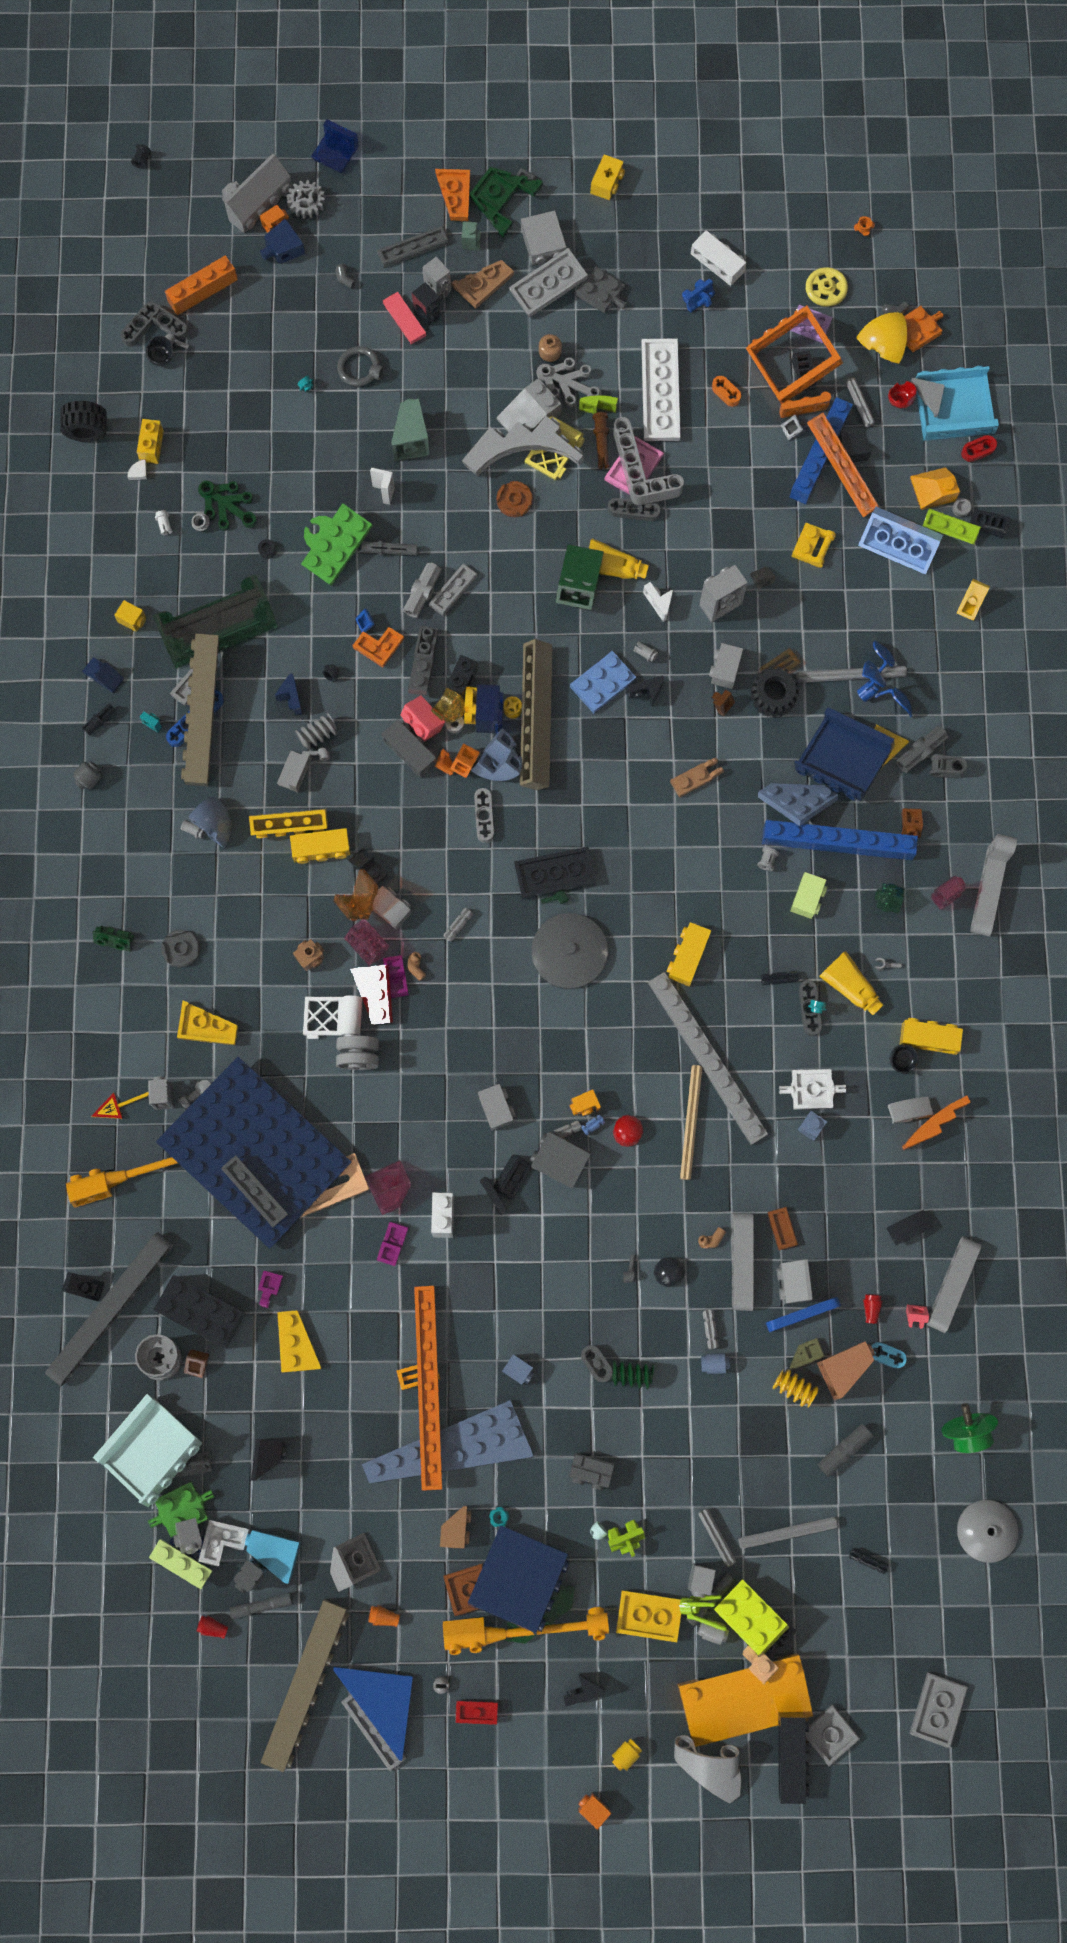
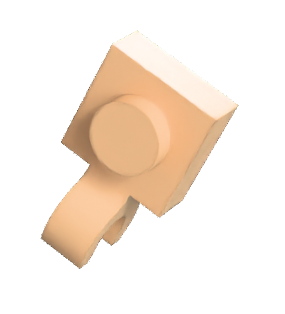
[743,1646,779,1684]

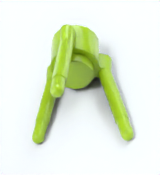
[680,1595,727,1631]

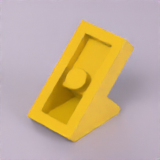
[957,579,990,621]

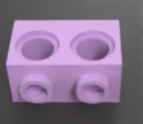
[790,305,833,343]

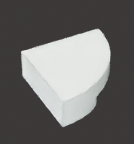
[127,460,147,480]

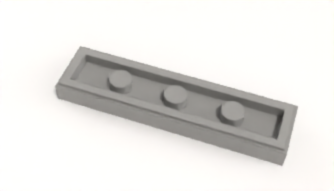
[341,1694,407,1771]

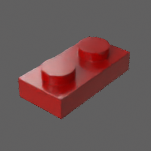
[456,1700,498,1725]

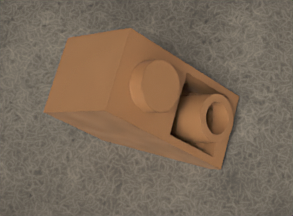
[440,1506,471,1549]

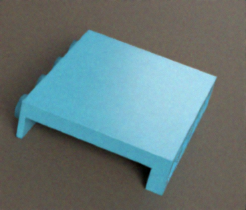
[916,366,999,441]

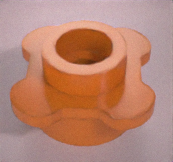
[854,216,875,236]

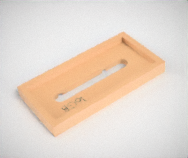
[300,1153,369,1218]

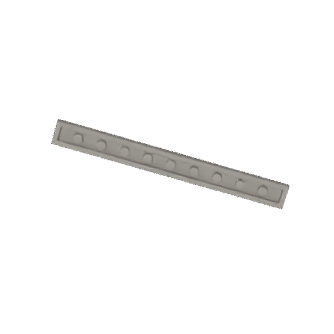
[648,972,768,1145]

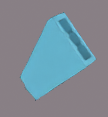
[245,1530,301,1584]

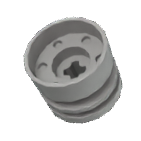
[135,1334,182,1381]

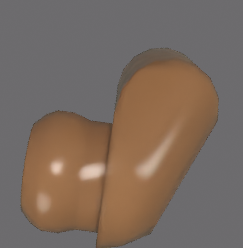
[407,952,426,981]
[698,1227,726,1249]

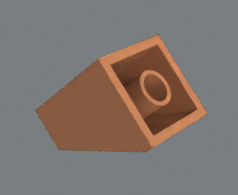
[817,1341,875,1400]

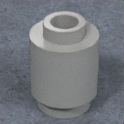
[697,1618,729,1645]

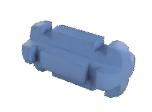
[582,1115,605,1135]

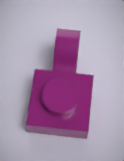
[258,1271,283,1308]

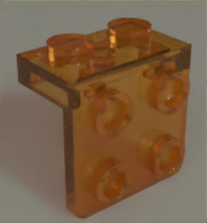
[333,869,378,921]

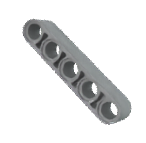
[732,1213,753,1311]
[926,1236,981,1333]

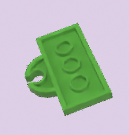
[301,504,373,586]

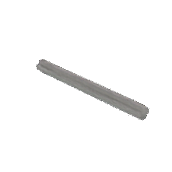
[796,666,907,683]

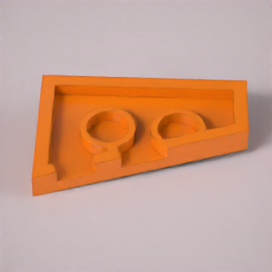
[435,169,470,221]

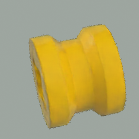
[503,696,522,719]

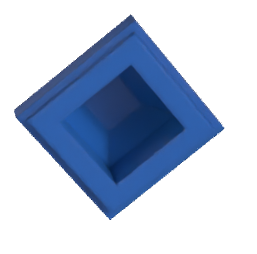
[355,609,374,633]

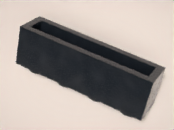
[778,1712,810,1804]

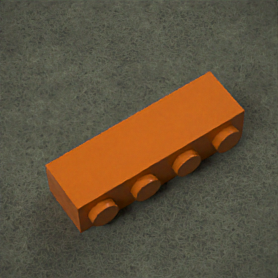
[165,255,238,316]

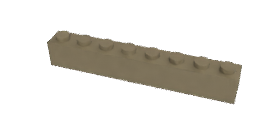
[181,634,219,787]
[520,639,552,790]
[261,1599,349,1772]

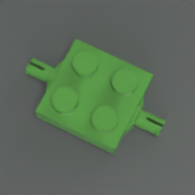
[148,1481,215,1537]

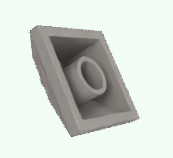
[330,1533,381,1592]

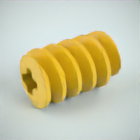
[772,1369,819,1408]

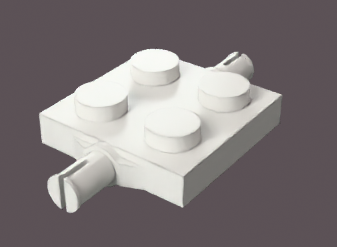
[779,1069,846,1110]

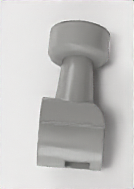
[178,1080,211,1110]

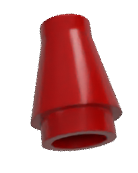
[863,1294,883,1324]
[196,1615,228,1639]

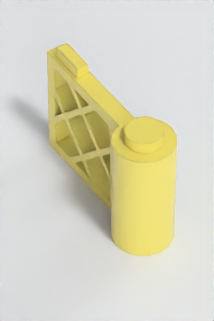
[524,416,585,480]

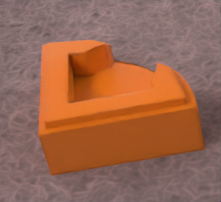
[435,749,454,775]

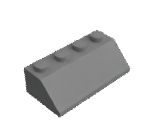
[224,153,292,234]

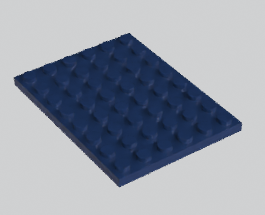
[156,1057,352,1249]

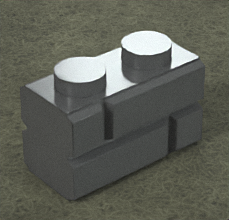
[569,1453,614,1491]
[233,1559,268,1593]

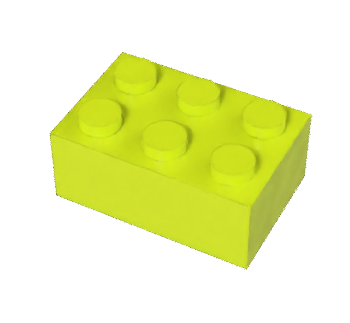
[714,1579,789,1656]

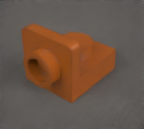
[901,808,923,838]

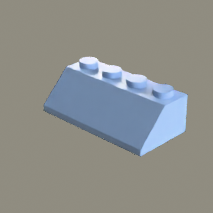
[858,507,943,574]

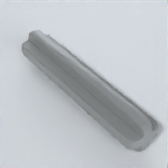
[846,377,875,427]
[699,1509,736,1567]

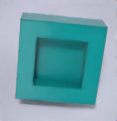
[140,711,162,733]

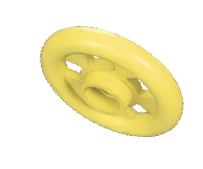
[806,267,848,307]

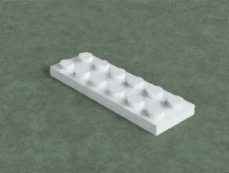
[641,339,680,441]

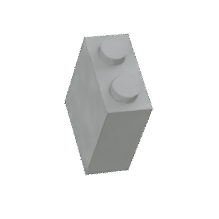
[521,211,566,265]

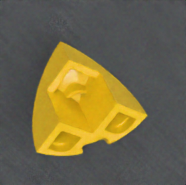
[857,312,907,364]

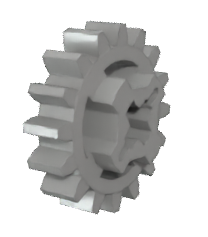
[287,180,325,219]

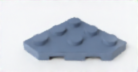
[758,783,838,826]

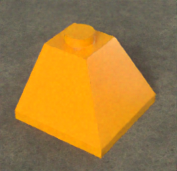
[910,468,960,510]

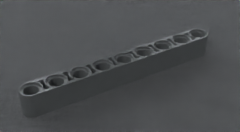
[45,1232,173,1387]

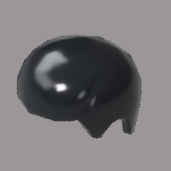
[145,336,173,366]
[889,1044,919,1074]
[654,1257,686,1287]

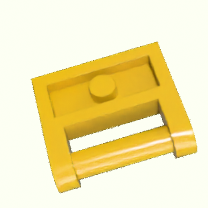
[791,523,836,568]

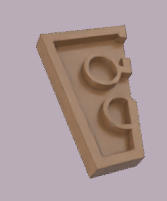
[451,260,514,309]

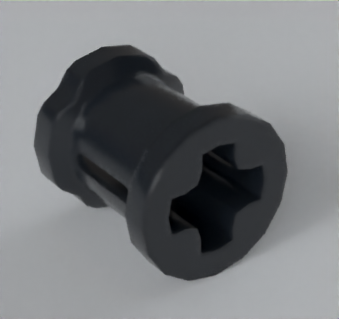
[131,144,151,169]

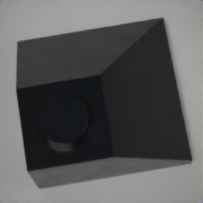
[251,1439,287,1481]

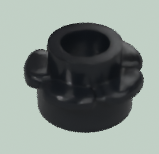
[322,664,340,681]

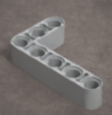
[614,417,684,505]
[970,834,1017,936]

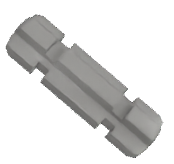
[444,908,473,942]
[547,1121,582,1138]
[703,1310,719,1349]

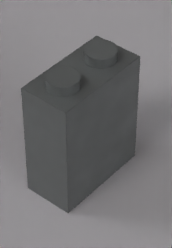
[530,1131,591,1189]

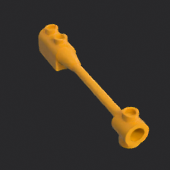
[66,1157,178,1208]
[443,1607,609,1655]

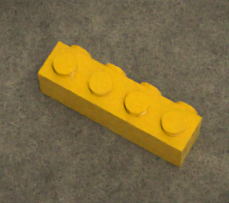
[249,809,328,838]

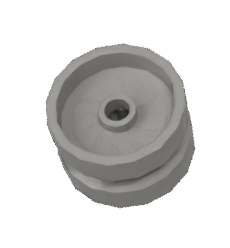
[336,1036,379,1070]

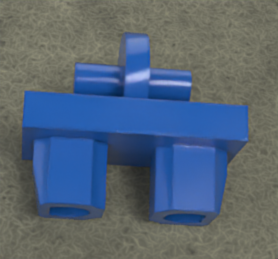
[682,279,715,312]

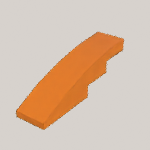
[902,1096,971,1150]

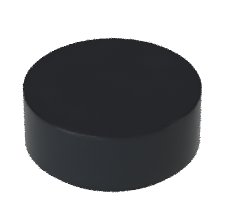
[258,539,277,559]

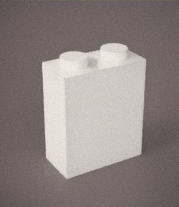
[431,1193,454,1238]

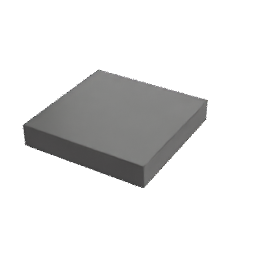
[806,1705,860,1766]

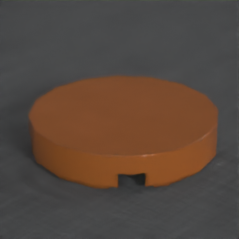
[496,481,533,517]

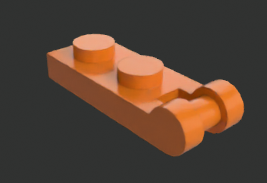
[779,392,831,418]

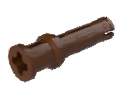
[592,412,610,469]

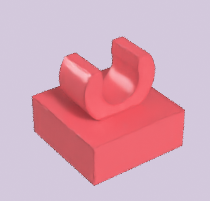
[906,1304,929,1329]

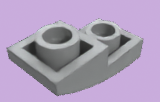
[888,1097,934,1123]

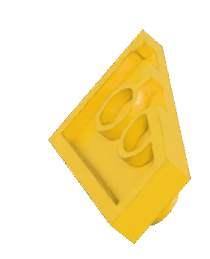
[177,1000,238,1045]
[278,1310,322,1373]

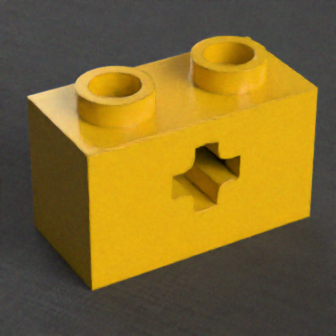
[590,154,625,200]

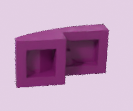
[383,955,409,998]
[377,1221,409,1266]

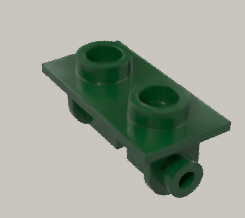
[92,925,134,952]

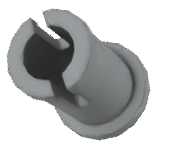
[633,641,658,662]
[181,819,206,839]

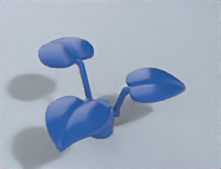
[857,640,912,718]

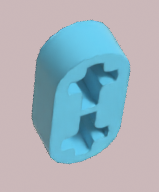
[871,1342,906,1368]

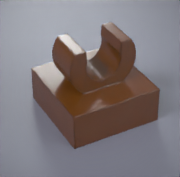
[711,690,735,716]

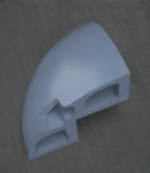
[470,728,522,781]
[188,796,232,848]

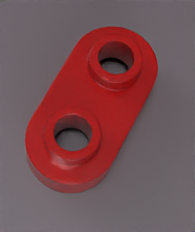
[961,435,997,462]

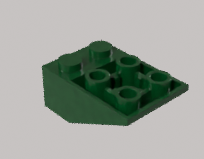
[555,544,604,610]

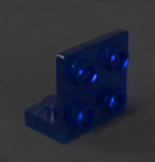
[311,119,359,173]

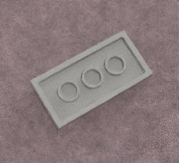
[509,248,588,318]

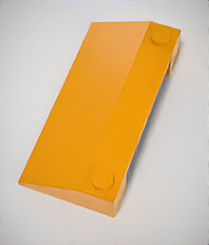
[678,1653,813,1747]

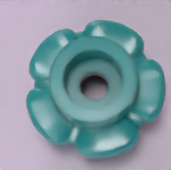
[297,375,314,392]
[808,1000,827,1014]
[489,1507,509,1527]

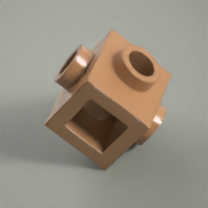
[293,939,324,972]

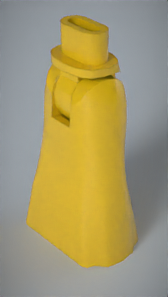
[589,538,649,579]
[819,951,883,1015]

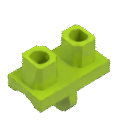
[607,1520,646,1557]

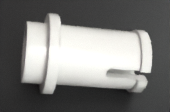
[155,510,173,535]

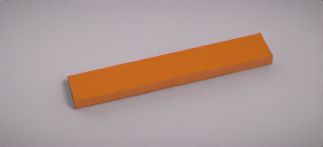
[807,413,879,517]

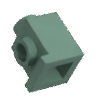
[461,222,481,250]

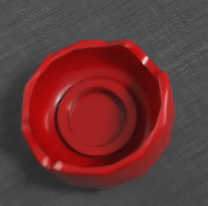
[888,381,917,408]
[613,1115,643,1147]

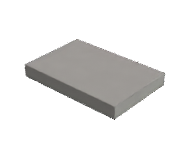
[909,1672,968,1749]

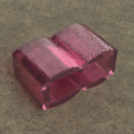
[931,876,966,910]

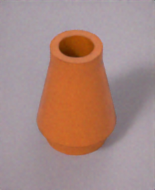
[368,1605,400,1627]

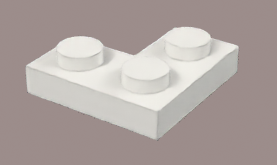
[198,1520,249,1566]

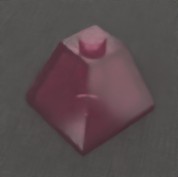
[365,1160,411,1215]

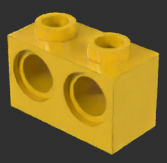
[137,419,164,464]

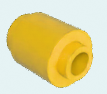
[612,1739,642,1771]

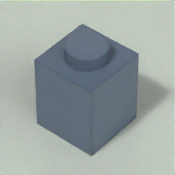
[797,1111,827,1141]
[502,1354,534,1385]

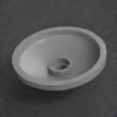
[957,1500,1018,1563]

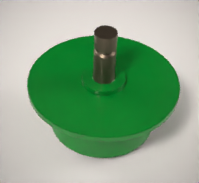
[942,1403,998,1453]

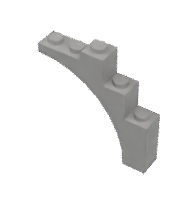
[462,416,584,476]

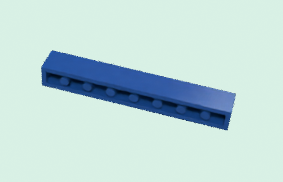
[762,820,918,860]

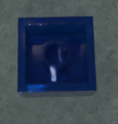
[475,684,504,734]

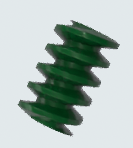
[612,1360,654,1390]

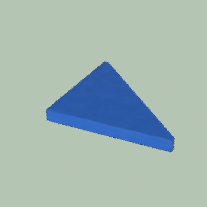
[333,1667,413,1761]

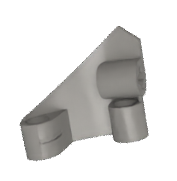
[674,1735,741,1804]

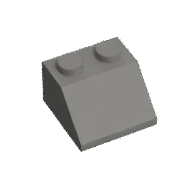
[777,1259,813,1305]

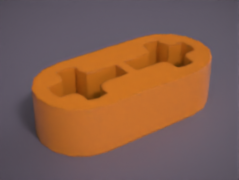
[712,376,741,407]

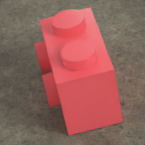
[400,695,445,742]

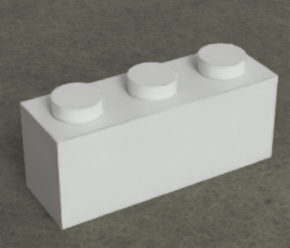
[691,230,746,286]

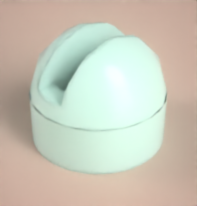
[590,1521,608,1540]

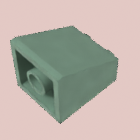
[391,399,430,462]

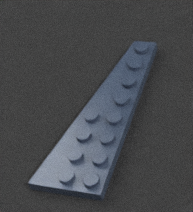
[362,1400,533,1483]

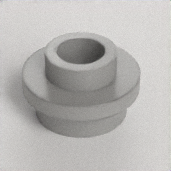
[192,513,210,531]

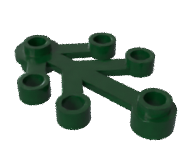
[198,480,257,531]

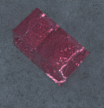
[344,918,390,966]

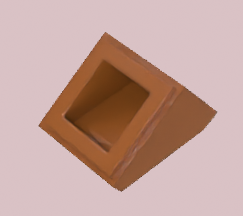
[184,1349,209,1378]

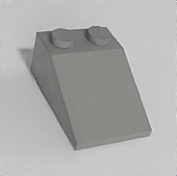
[496,378,561,433]

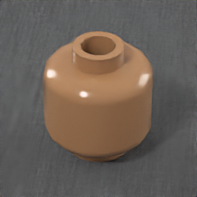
[539,334,562,362]

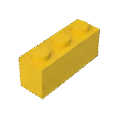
[290,828,351,864]
[667,922,711,987]
[899,1018,963,1055]

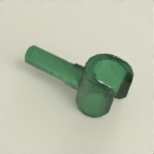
[541,891,569,904]

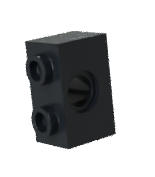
[412,282,441,326]
[445,655,478,701]

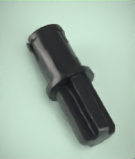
[82,704,115,736]

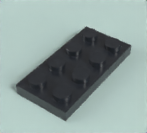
[514,846,596,899]

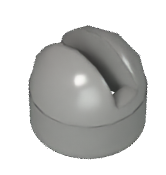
[433,1676,450,1694]

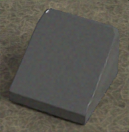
[780,415,807,441]

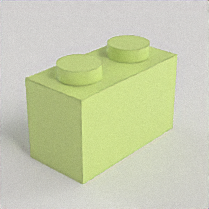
[790,872,827,919]

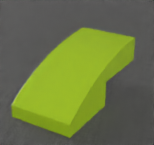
[579,395,618,414]

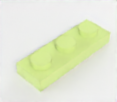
[149,1539,213,1589]

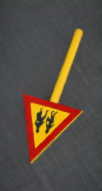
[91,1092,149,1119]

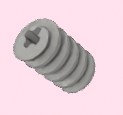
[295,713,337,750]

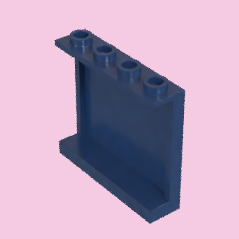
[794,707,895,802]
[468,1525,570,1635]

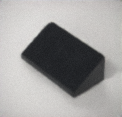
[493,1155,532,1199]

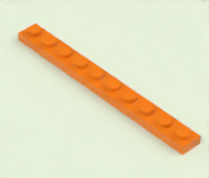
[414,1286,443,1491]

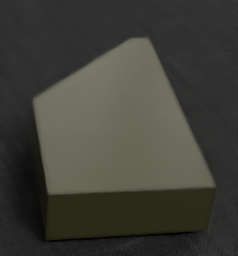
[789,1338,825,1370]

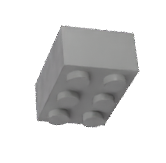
[699,565,748,623]

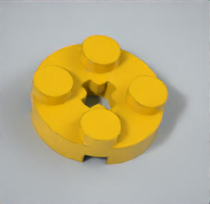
[464,687,478,724]

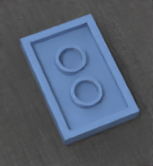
[570,651,636,714]

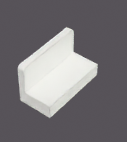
[370,468,395,505]

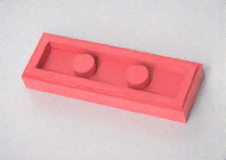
[383,292,426,344]

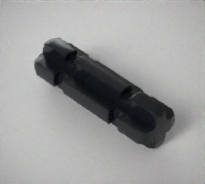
[761,971,799,985]
[849,1548,889,1574]

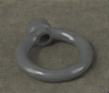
[337,346,384,386]

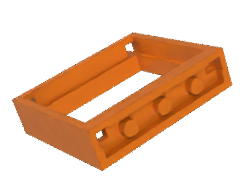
[746,305,843,403]

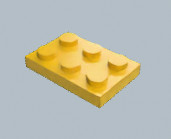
[616,1590,681,1642]

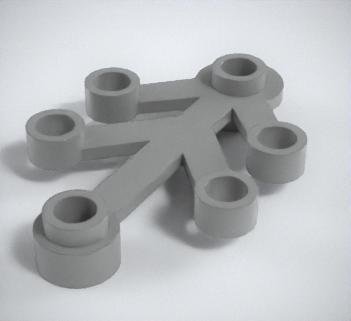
[537,358,601,407]

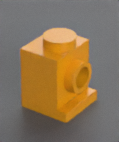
[569,1090,601,1116]

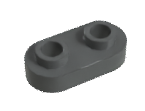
[581,1345,613,1383]

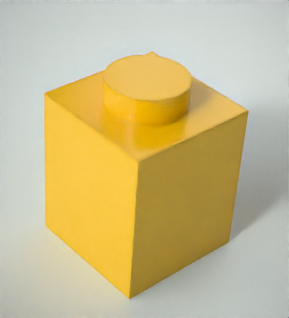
[114,600,146,632]

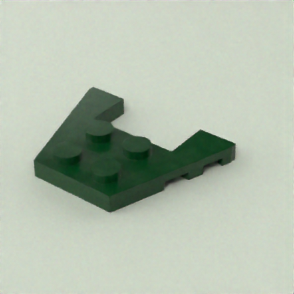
[470,167,543,237]

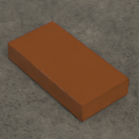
[767,1207,798,1251]

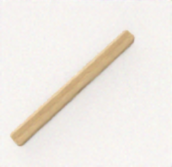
[680,1065,702,1180]

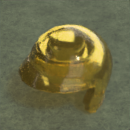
[431,687,465,722]

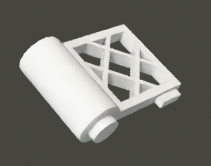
[303,996,362,1039]

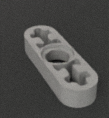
[474,788,494,843]

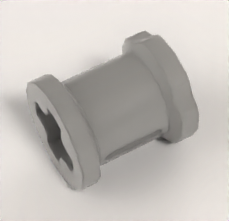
[757,847,779,871]

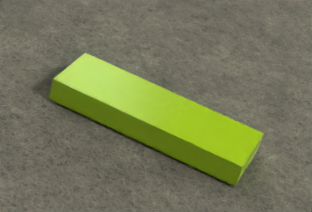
[922,509,981,545]

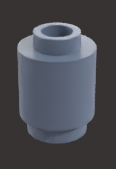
[701,1353,730,1374]

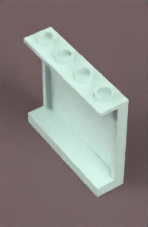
[93,1394,202,1507]

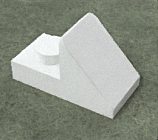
[643,582,673,622]

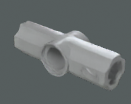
[403,563,441,618]

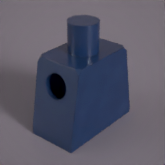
[260,219,305,264]

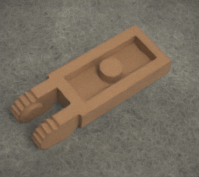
[670,757,724,798]

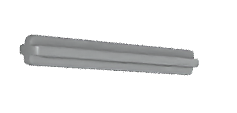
[738,1517,838,1549]

